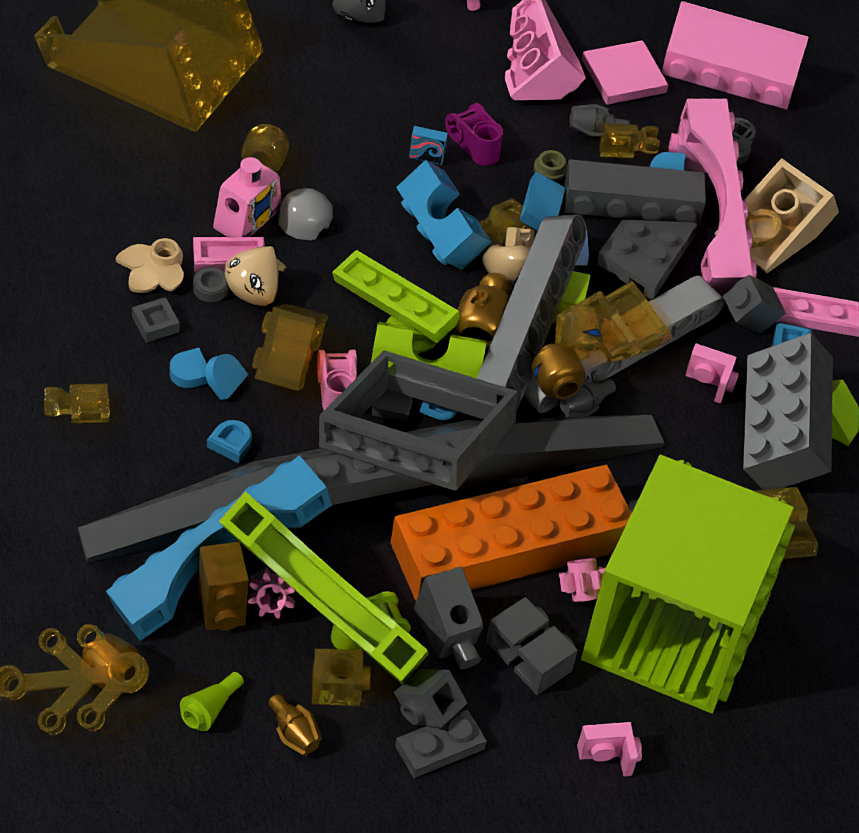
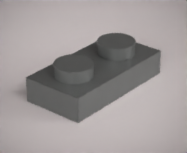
[395,709,487,778]

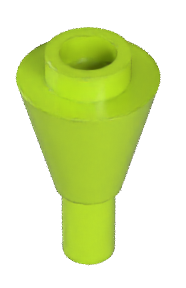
[180,672,244,731]

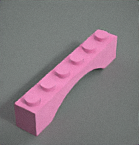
[680,99,757,295]

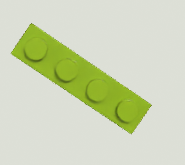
[332,250,460,343]

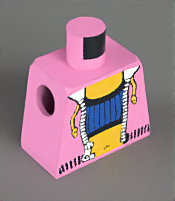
[213,157,282,237]

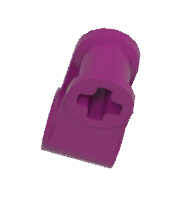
[445,103,503,166]

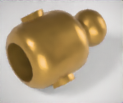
[452,272,512,356]

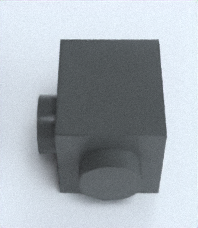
[723,275,786,334]
[394,669,468,727]

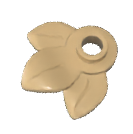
[116,238,184,293]

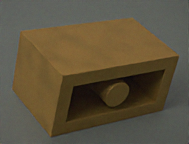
[198,542,249,631]

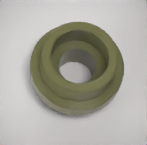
[534,150,568,182]

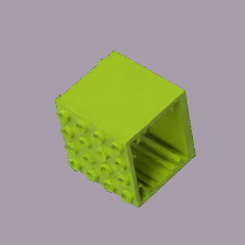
[581,454,795,714]

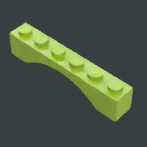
[219,491,429,685]

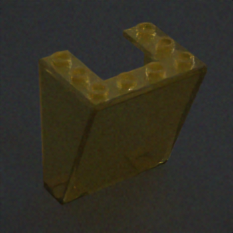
[34,0,263,131]

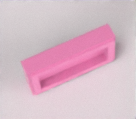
[193,237,265,272]

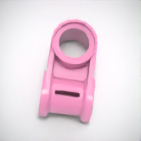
[317,349,357,410]

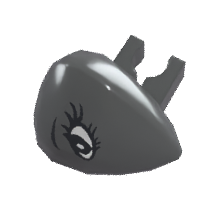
[332,0,386,23]

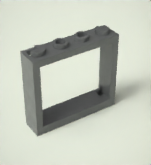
[319,350,518,491]

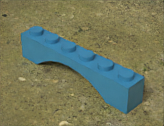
[106,455,332,641]

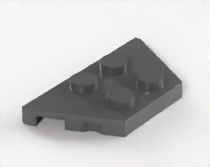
[598,220,697,299]

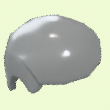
[278,188,333,240]

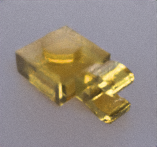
[599,123,660,158]
[43,384,110,423]

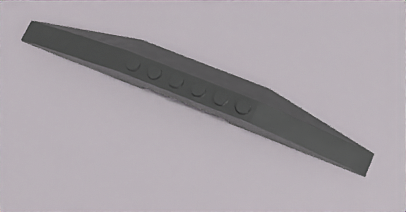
[78,415,664,563]

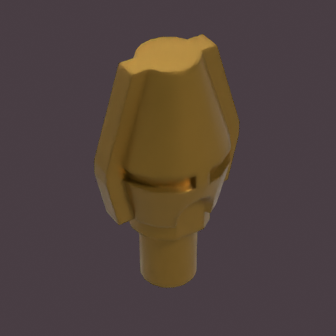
[269,694,322,756]

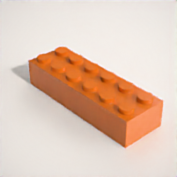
[391,464,632,601]

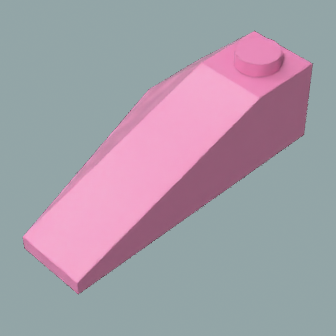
[505,0,586,100]

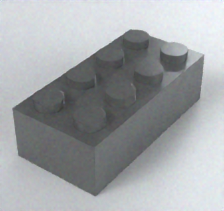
[743,333,833,493]

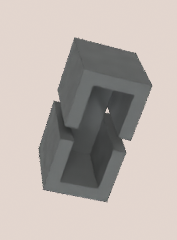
[486,597,578,695]

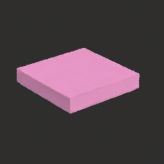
[582,40,668,105]

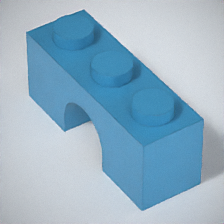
[396,160,492,270]

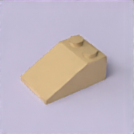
[714,158,839,274]

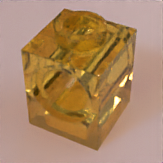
[312,648,370,706]

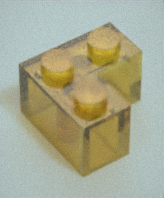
[252,304,328,390]

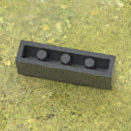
[564,159,706,226]

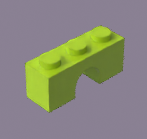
[371,322,487,379]

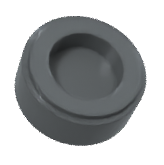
[193,267,229,302]

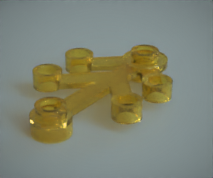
[0,624,149,735]

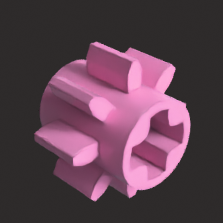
[559,558,606,602]
[248,568,295,619]

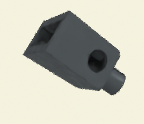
[413,566,483,669]

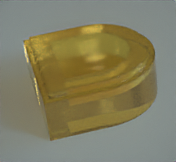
[746,209,783,248]

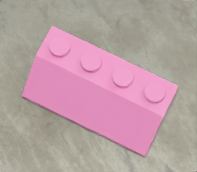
[662,1,809,110]

